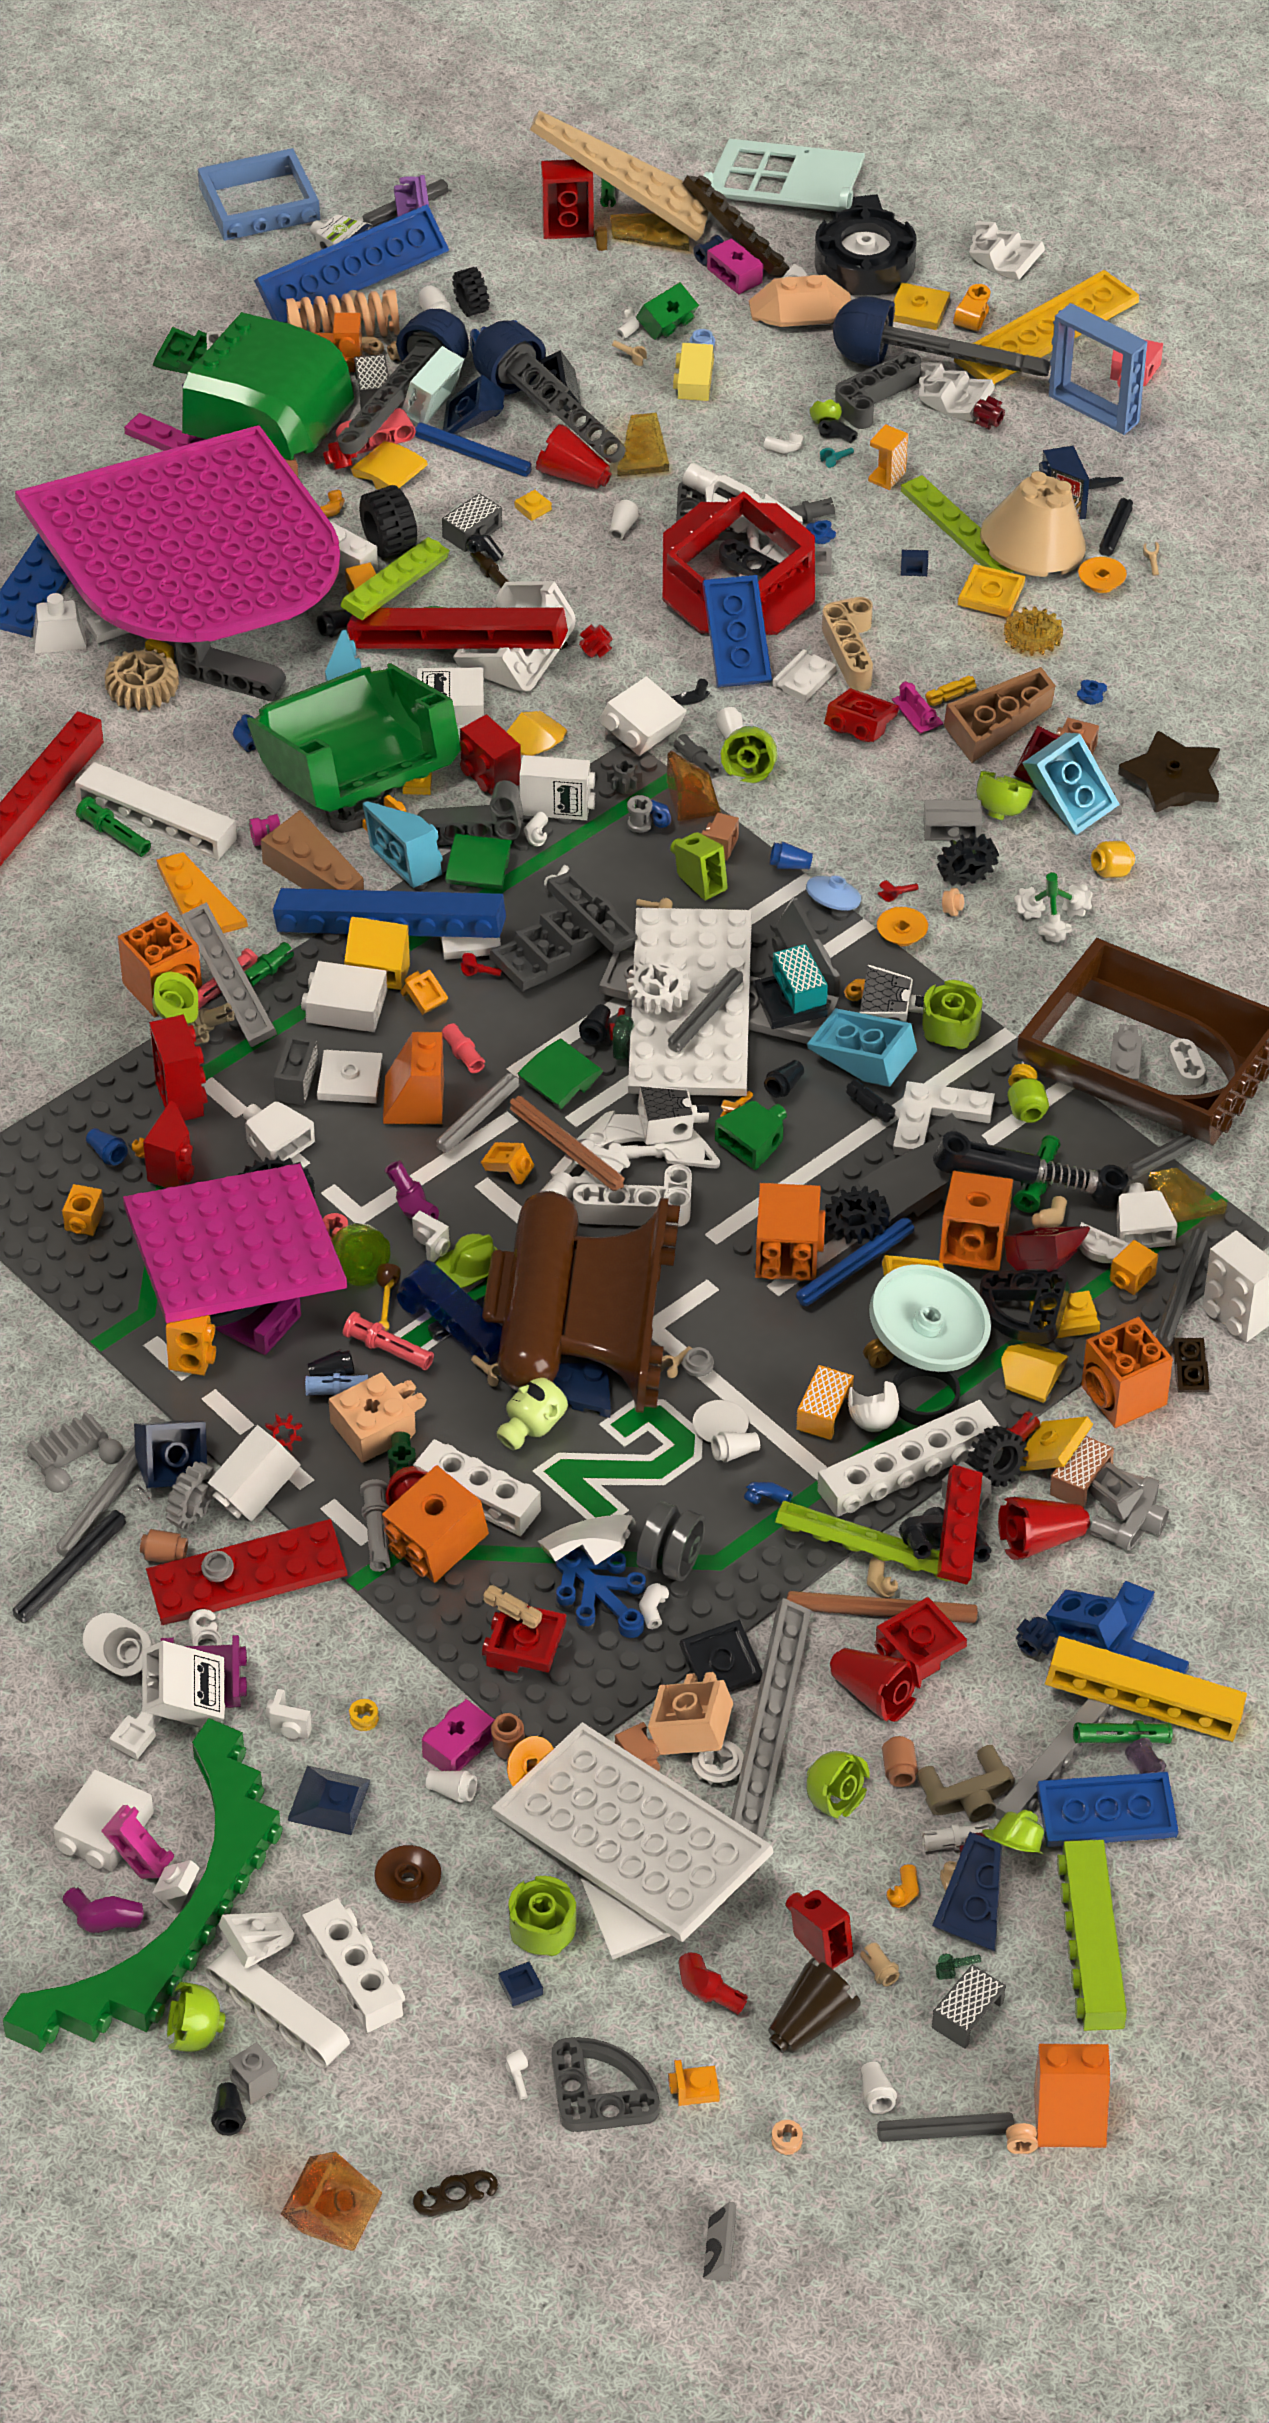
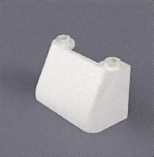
[453,581,576,691]

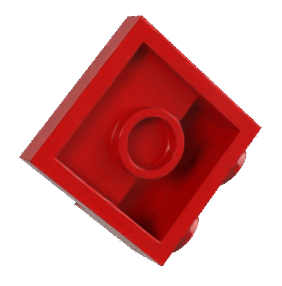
[824,688,899,742]
[875,1597,967,1680]
[482,1606,567,1673]

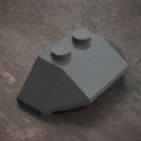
[772,897,840,996]

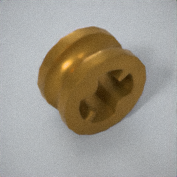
[863,1338,894,1368]

